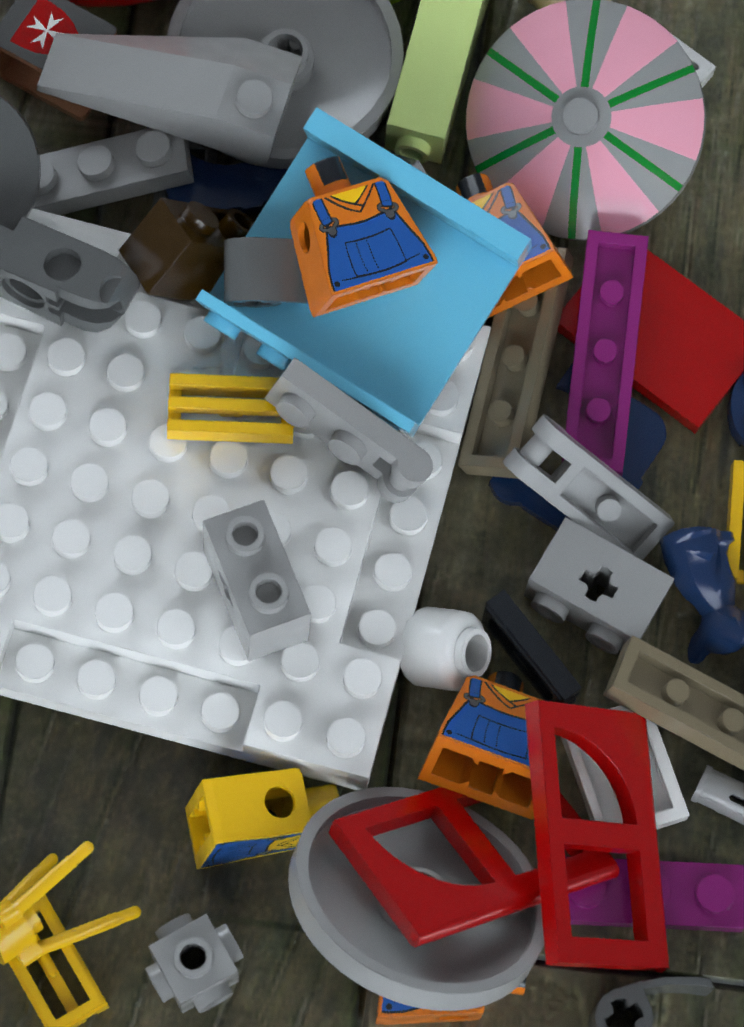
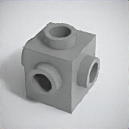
[145,913,244,1013]

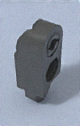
[0,216,140,333]

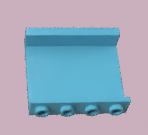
[195,107,532,438]

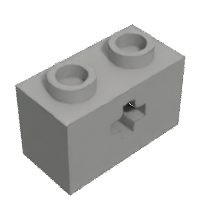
[203,500,311,662]
[523,517,675,654]

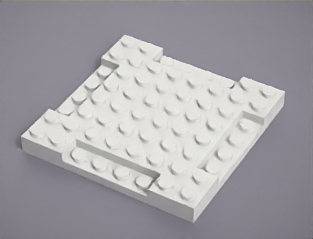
[0,208,491,790]

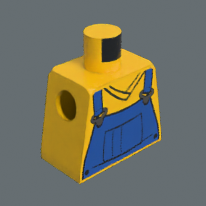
[185,768,340,869]

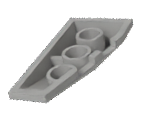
[37,33,303,166]

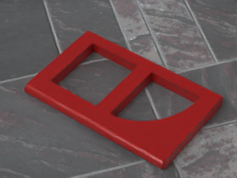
[525,700,670,973]
[328,787,620,947]

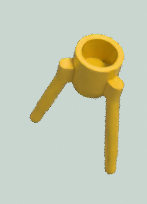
[0,841,141,968]

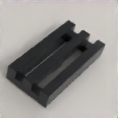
[482,589,582,704]

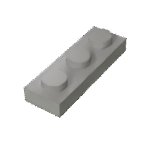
[33,128,194,215]

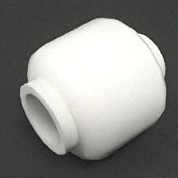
[400,606,492,692]

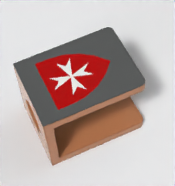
[0,0,117,121]

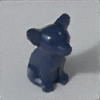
[659,526,744,664]

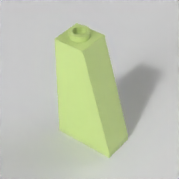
[385,0,489,164]

